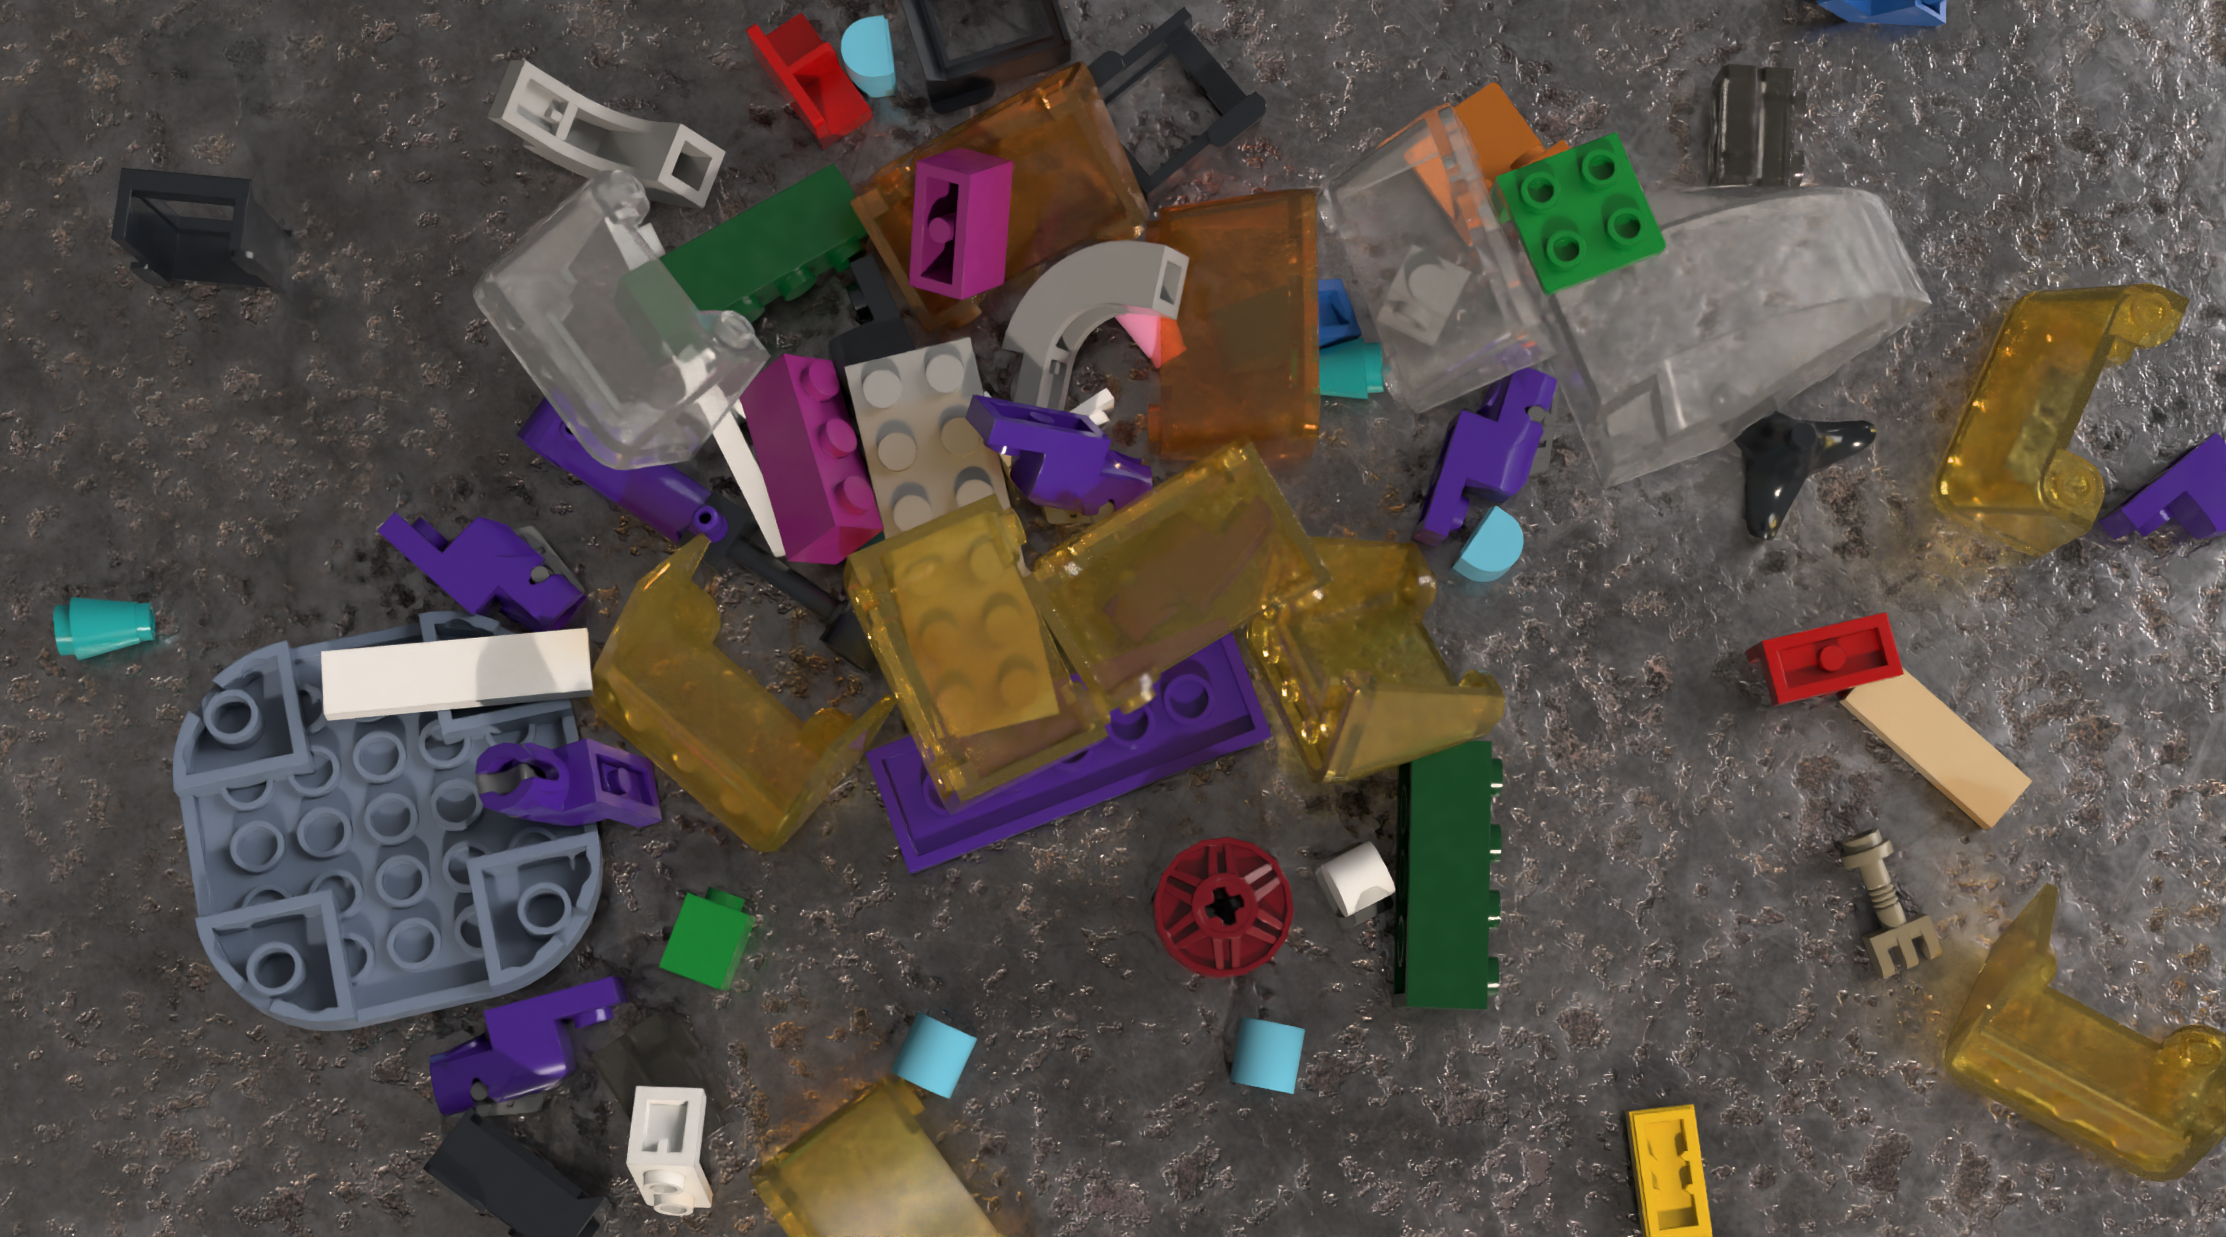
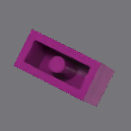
[909,148,1013,300]

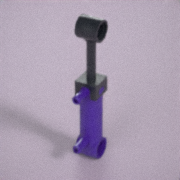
[516,384,906,675]

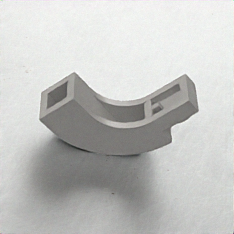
[487,60,726,209]
[1001,240,1190,411]

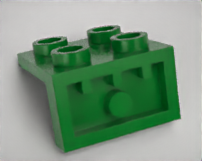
[1486,132,1666,296]

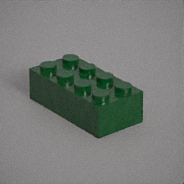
[1392,738,1503,1011]

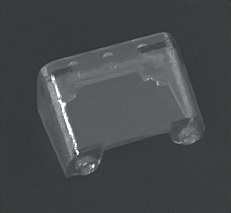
[1316,101,1558,414]
[472,170,771,470]

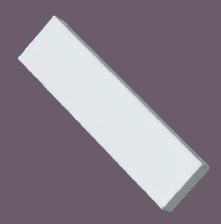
[321,628,593,721]

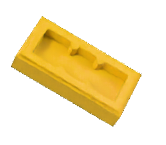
[1625,1104,1713,1237]

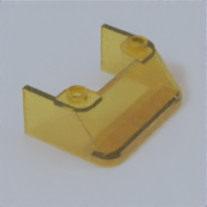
[588,532,897,852]
[1944,882,2226,1182]

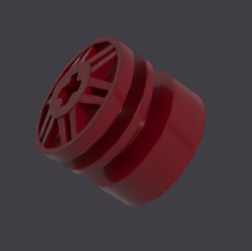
[1152,837,1294,979]

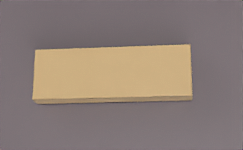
[1839,667,2032,830]

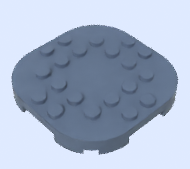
[172,611,603,1031]

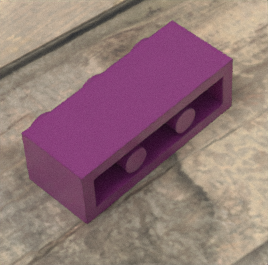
[738,354,884,564]

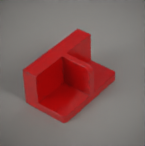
[745,12,873,151]
[1745,612,1904,706]

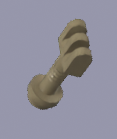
[1839,828,1942,979]

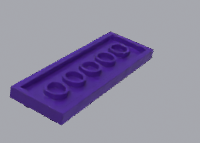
[865,617,1272,875]

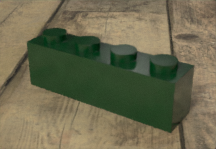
[615,163,876,365]

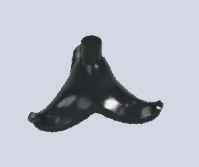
[1711,381,1876,541]

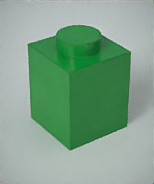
[659,887,756,991]

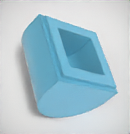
[841,15,898,98]
[1452,506,1524,582]
[891,1011,977,1099]
[1229,1017,1305,1094]

